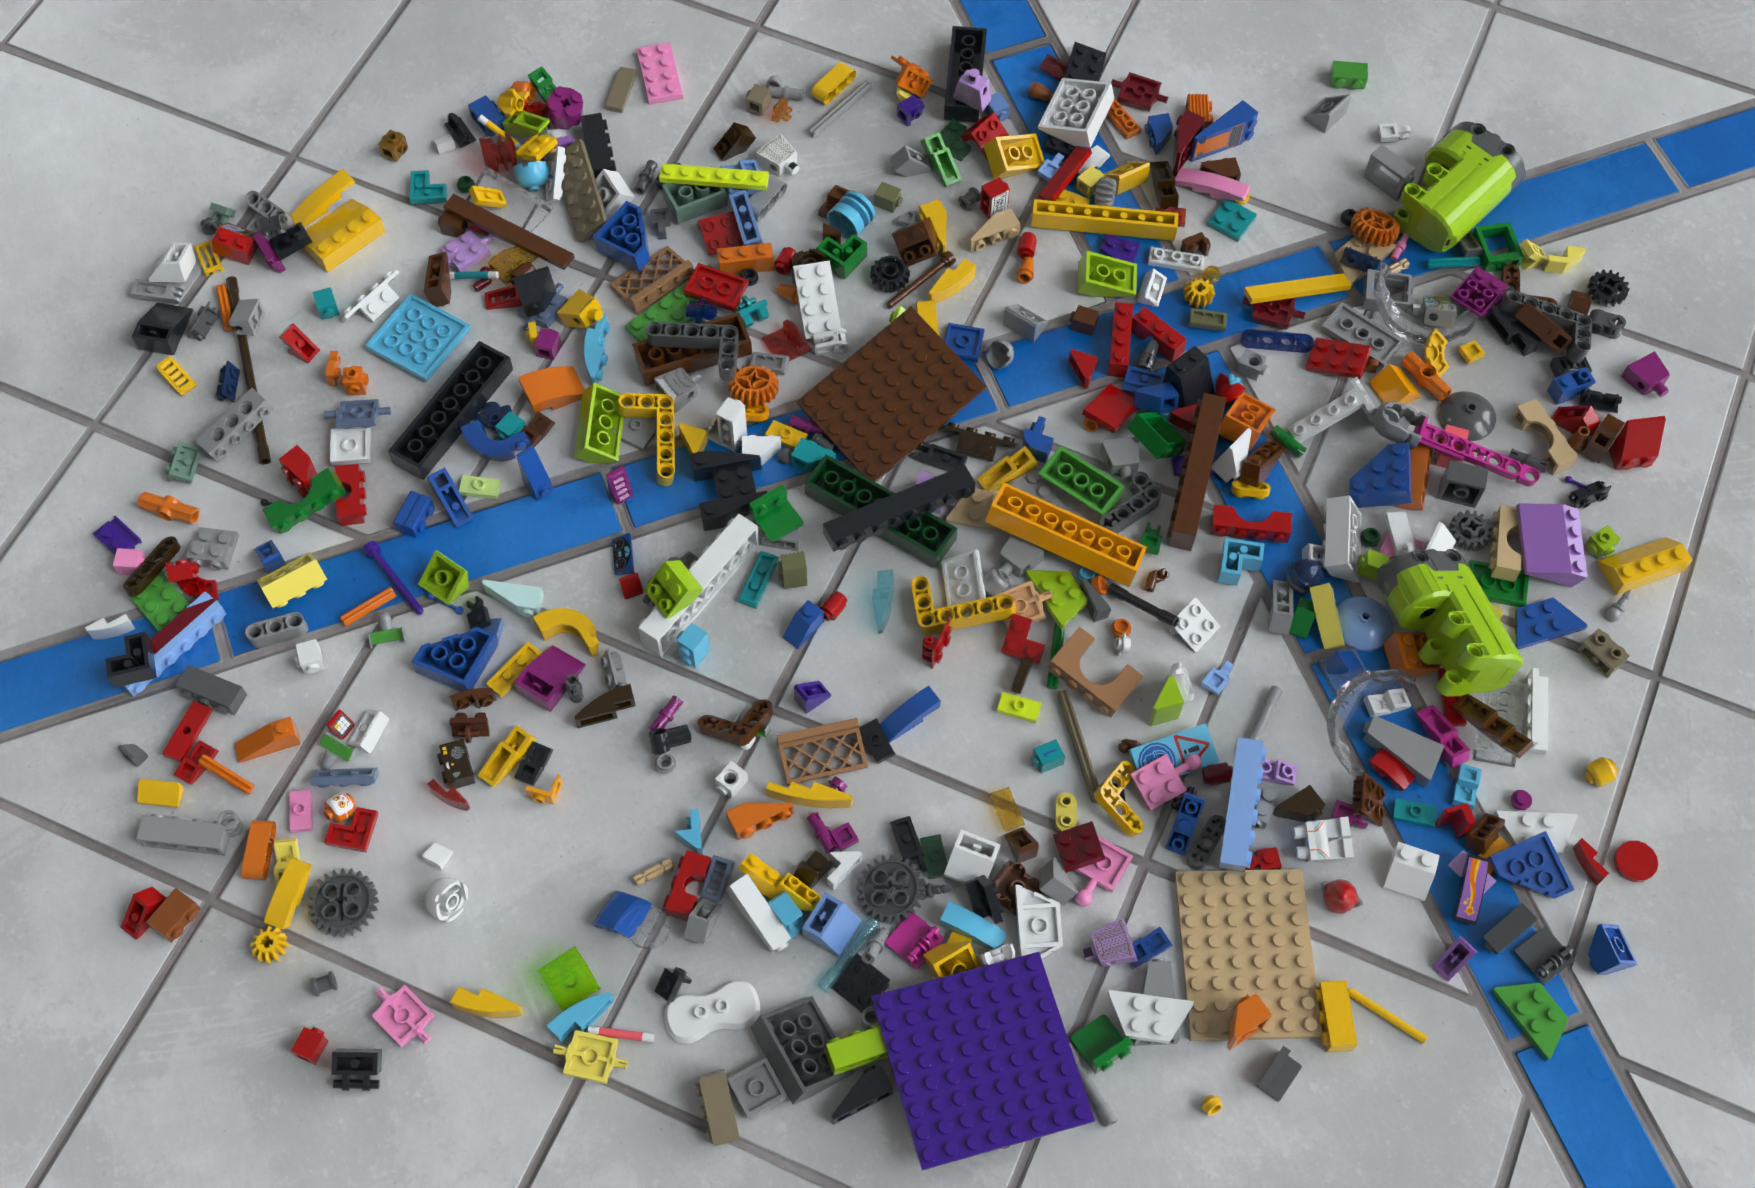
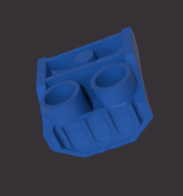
[591,891,652,939]

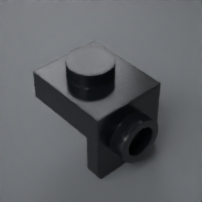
[654,967,692,1002]

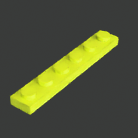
[659,163,769,191]

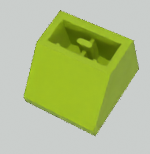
[644,560,703,619]

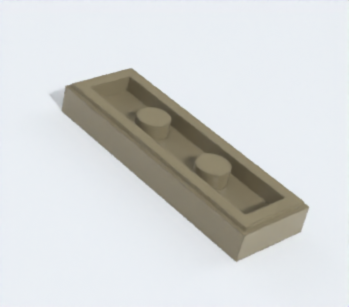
[605,67,637,113]

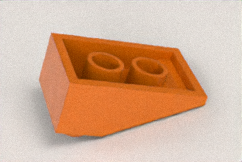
[1219,392,1276,451]

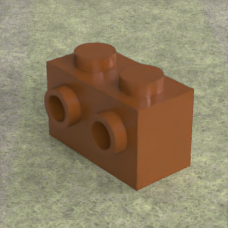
[146,888,201,943]

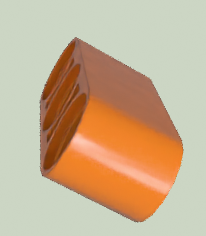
[241,820,276,880]

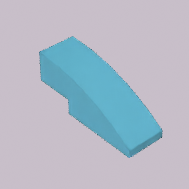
[940,901,1007,950]
[547,992,614,1043]

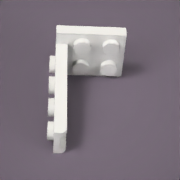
[1287,377,1377,443]

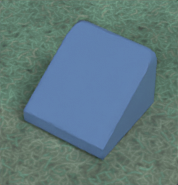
[483,618,504,642]

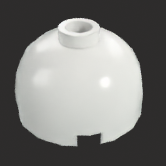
[425,877,468,922]

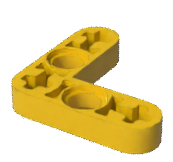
[1094,761,1144,837]

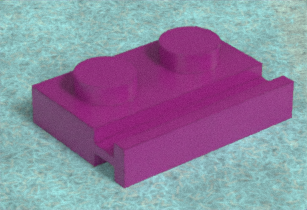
[253,231,286,273]

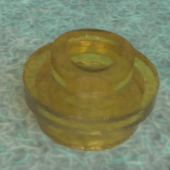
[1202,265,1221,283]

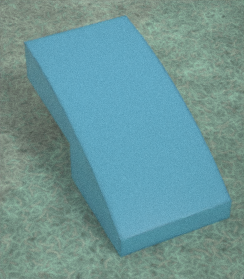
[1451,763,1482,811]

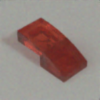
[427,779,470,811]

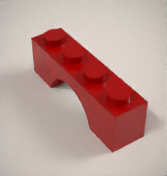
[1107,302,1134,378]
[1210,505,1292,543]

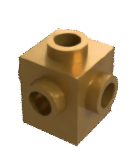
[378,130,408,162]

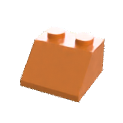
[1227,993,1272,1051]

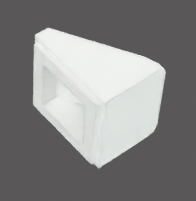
[433,134,456,154]
[422,843,453,870]

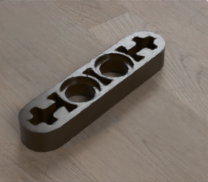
[123,536,181,597]

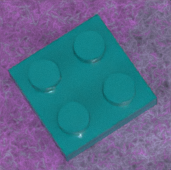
[1207,200,1257,242]

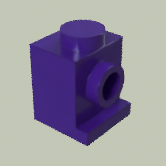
[897,95,925,126]

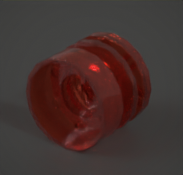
[479,132,518,175]

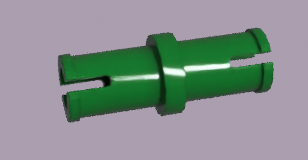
[1270,425,1307,458]

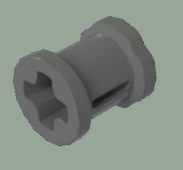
[958,187,981,211]
[310,971,338,997]

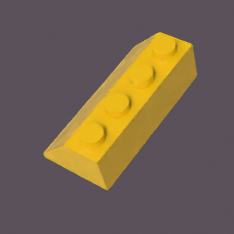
[1596,537,1693,595]

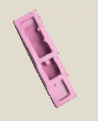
[1175,168,1250,201]

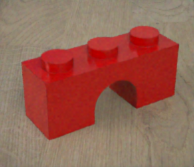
[1131,307,1187,362]
[335,464,367,526]
[663,850,711,921]

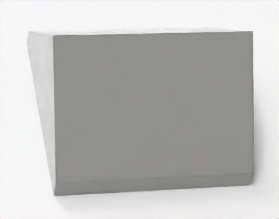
[1304,94,1351,133]
[1003,304,1049,343]

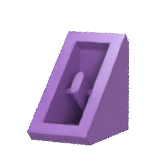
[1432,936,1477,982]

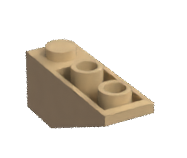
[969,208,1020,253]

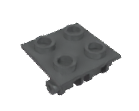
[1514,927,1575,985]

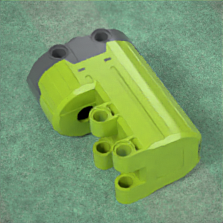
[1393,121,1526,253]
[1377,549,1524,697]

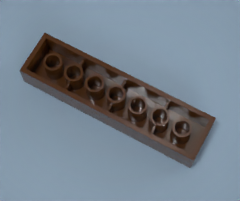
[1166,393,1227,551]

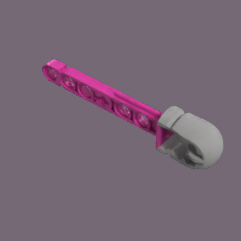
[1373,401,1540,487]

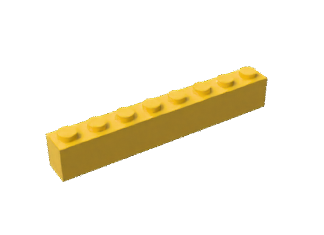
[1031,199,1178,241]

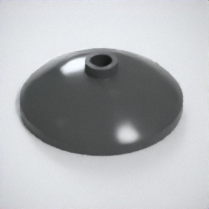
[1439,391,1496,441]

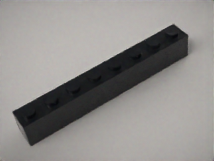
[823,465,976,552]

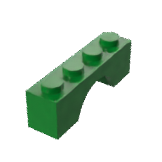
[263,468,346,534]

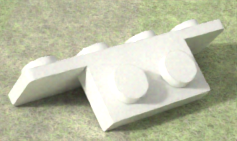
[341,270,400,323]

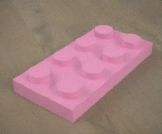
[636,42,683,105]

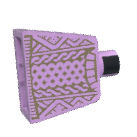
[953,69,991,112]
[1083,918,1138,967]

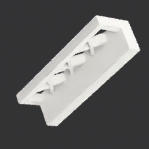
[1525,668,1548,754]

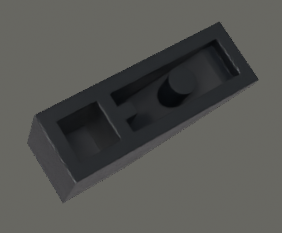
[832,1065,894,1124]

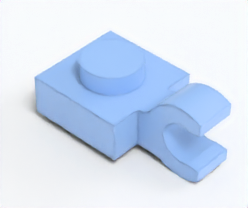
[1037,153,1064,182]
[1201,661,1234,696]

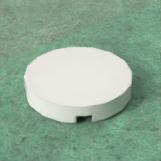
[1172,662,1194,702]

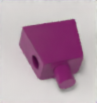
[1621,351,1670,398]

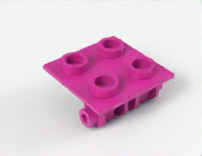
[884,913,945,970]

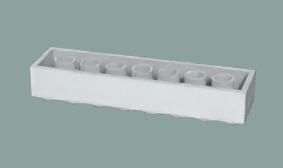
[638,514,759,658]

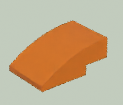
[518,366,585,414]

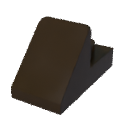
[793,850,832,889]

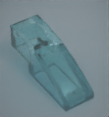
[872,569,894,634]

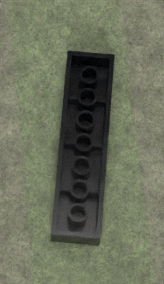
[388,341,513,480]

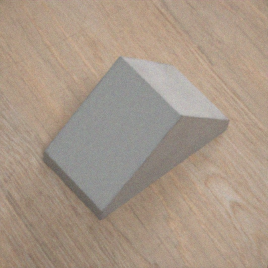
[1039,857,1079,905]

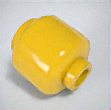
[1584,757,1618,787]

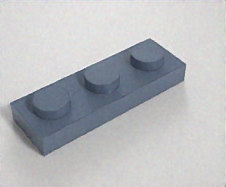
[310,768,378,788]

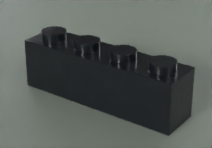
[581,113,616,179]

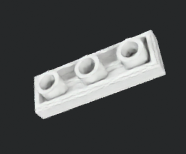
[1148,247,1205,274]

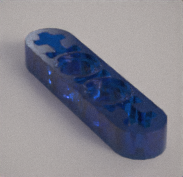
[1240,329,1314,353]

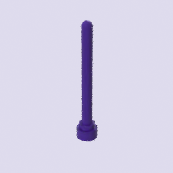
[362,541,424,615]

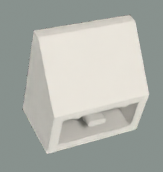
[149,243,196,283]
[943,829,1001,884]

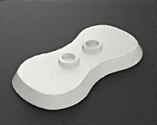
[664,980,760,1044]

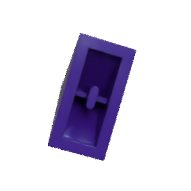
[794,681,831,714]

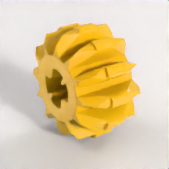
[1183,277,1215,309]
[250,926,289,964]

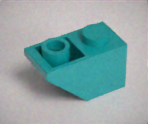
[791,438,836,473]

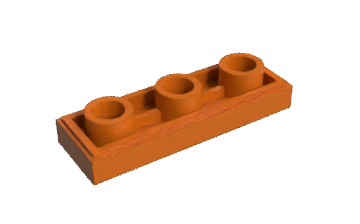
[1106,98,1141,140]

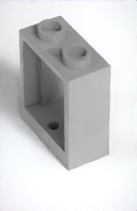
[1363,145,1416,201]
[1362,269,1414,315]

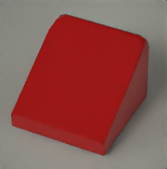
[619,573,643,599]

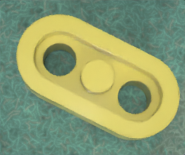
[1055,792,1077,832]

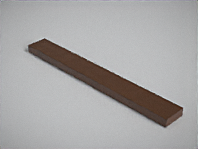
[443,194,575,270]

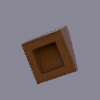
[823,223,841,245]

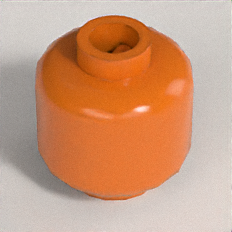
[510,81,536,104]

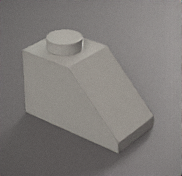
[890,145,933,177]
[683,898,722,944]

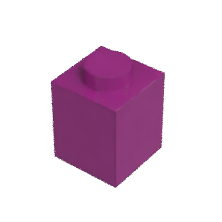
[534,328,561,360]

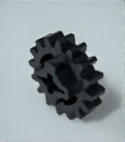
[1587,269,1630,307]

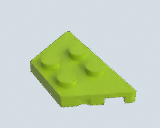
[1025,570,1088,630]

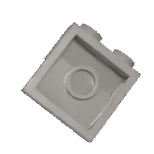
[186,527,239,570]
[1226,783,1282,830]

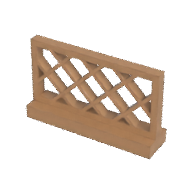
[609,246,694,314]
[777,718,868,786]

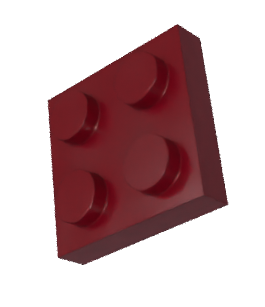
[1053,821,1106,873]

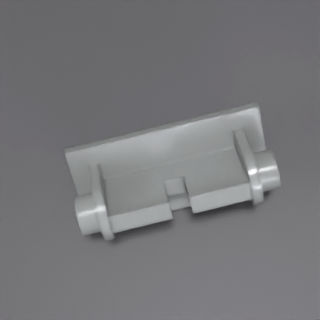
[600,649,627,691]

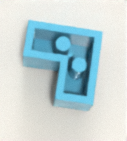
[1217,537,1265,586]

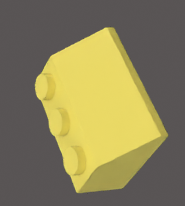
[256,552,327,608]

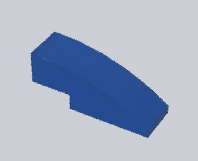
[880,685,941,742]

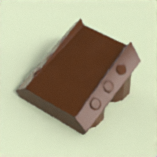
[991,860,1042,917]

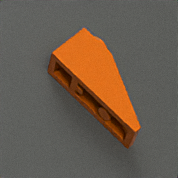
[234,716,301,763]

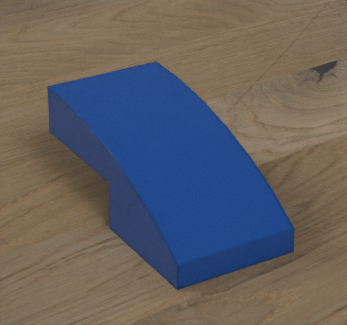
[1132,927,1173,968]

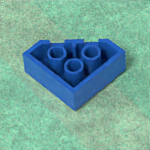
[593,201,650,272]
[1349,442,1412,508]
[411,627,499,691]

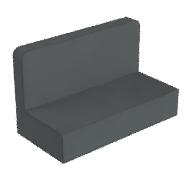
[1256,1046,1302,1102]

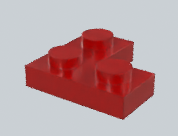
[1001,613,1046,664]
[324,807,379,853]

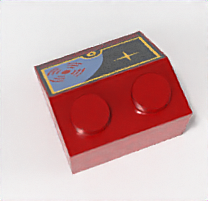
[212,223,259,265]

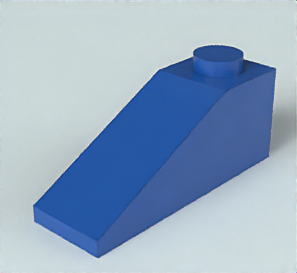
[516,445,553,501]
[426,467,474,528]

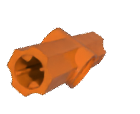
[1400,351,1452,401]
[137,492,200,525]

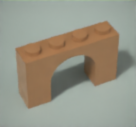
[1047,626,1144,717]

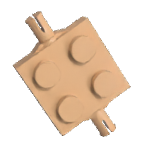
[995,581,1053,630]

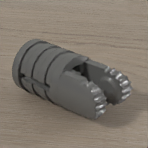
[1136,340,1159,371]

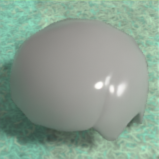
[986,339,1014,370]

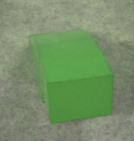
[920,132,962,187]

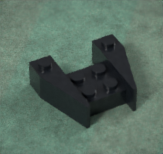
[690,450,768,531]

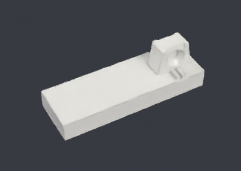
[1385,511,1416,556]

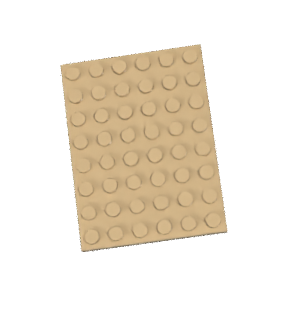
[1174,869,1322,1041]

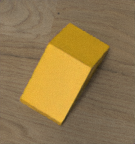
[678,423,708,454]

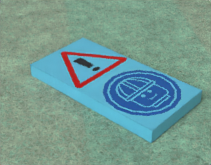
[1129,723,1219,776]

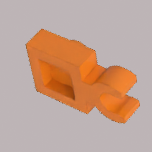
[325,351,341,386]

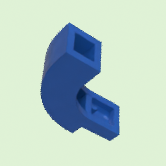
[461,420,531,461]

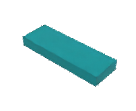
[738,551,779,609]

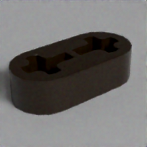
[1011,657,1033,694]

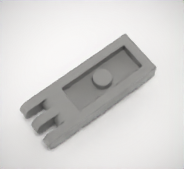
[130,279,185,304]

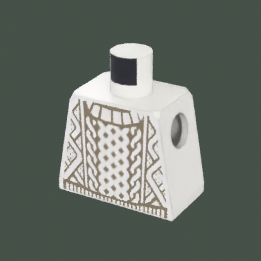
[756,134,800,176]

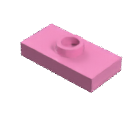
[289,789,313,833]

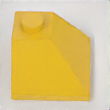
[923,941,980,979]

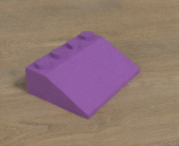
[1516,503,1588,587]

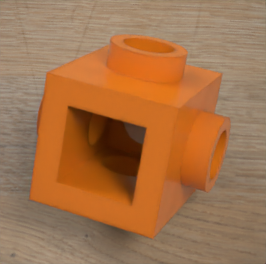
[340,366,369,396]

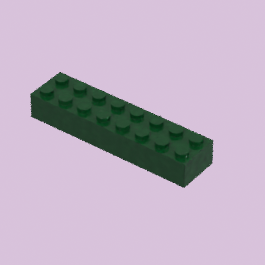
[804,455,958,568]

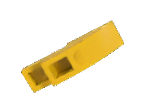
[738,852,822,911]

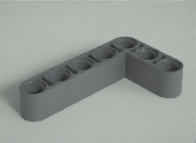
[1498,290,1592,363]
[645,322,739,381]

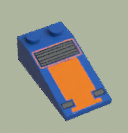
[1189,100,1258,162]

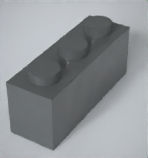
[176,665,247,715]

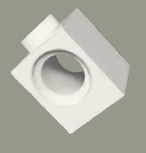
[715,761,748,798]

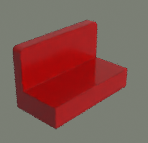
[1435,803,1476,839]

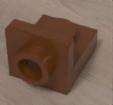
[1180,232,1211,256]

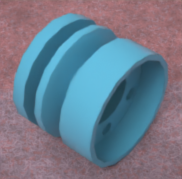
[827,190,876,239]

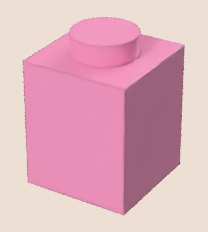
[113,548,146,576]

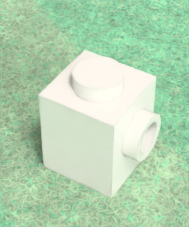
[295,639,325,674]

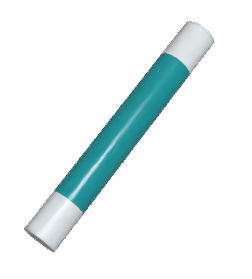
[449,271,499,279]

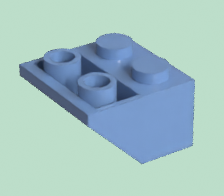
[802,892,862,957]

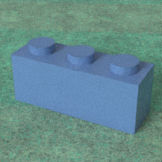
[729,190,763,246]

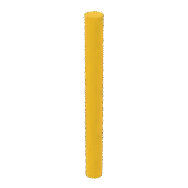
[1348,987,1428,1044]

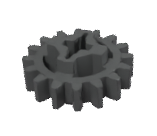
[1448,510,1493,551]

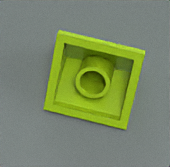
[418,550,469,605]
[1148,675,1184,726]

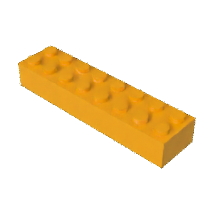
[985,482,1147,587]

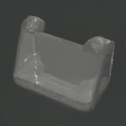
[466,166,553,233]

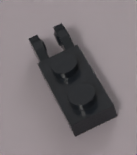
[911,442,968,471]
[890,816,927,873]

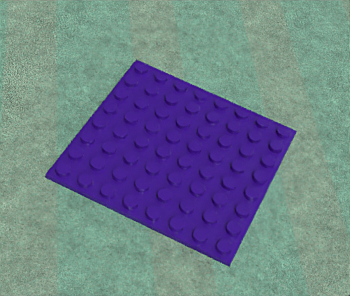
[871,952,1095,1171]

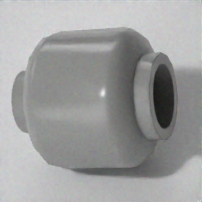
[983,568,1010,597]

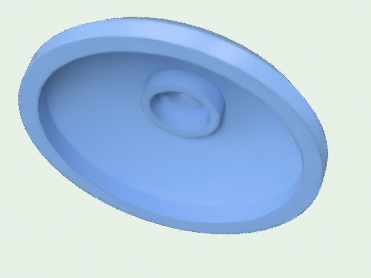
[1337,597,1393,652]

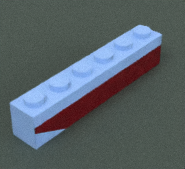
[122,592,227,697]

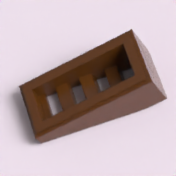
[1465,813,1505,855]

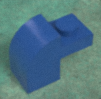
[1023,416,1054,463]

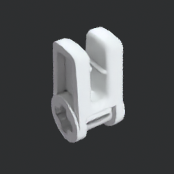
[812,328,850,355]

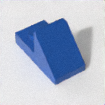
[254,540,286,574]

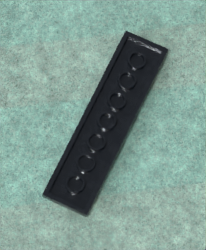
[1044,42,1107,158]

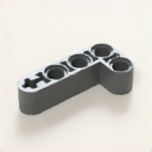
[1099,472,1162,534]

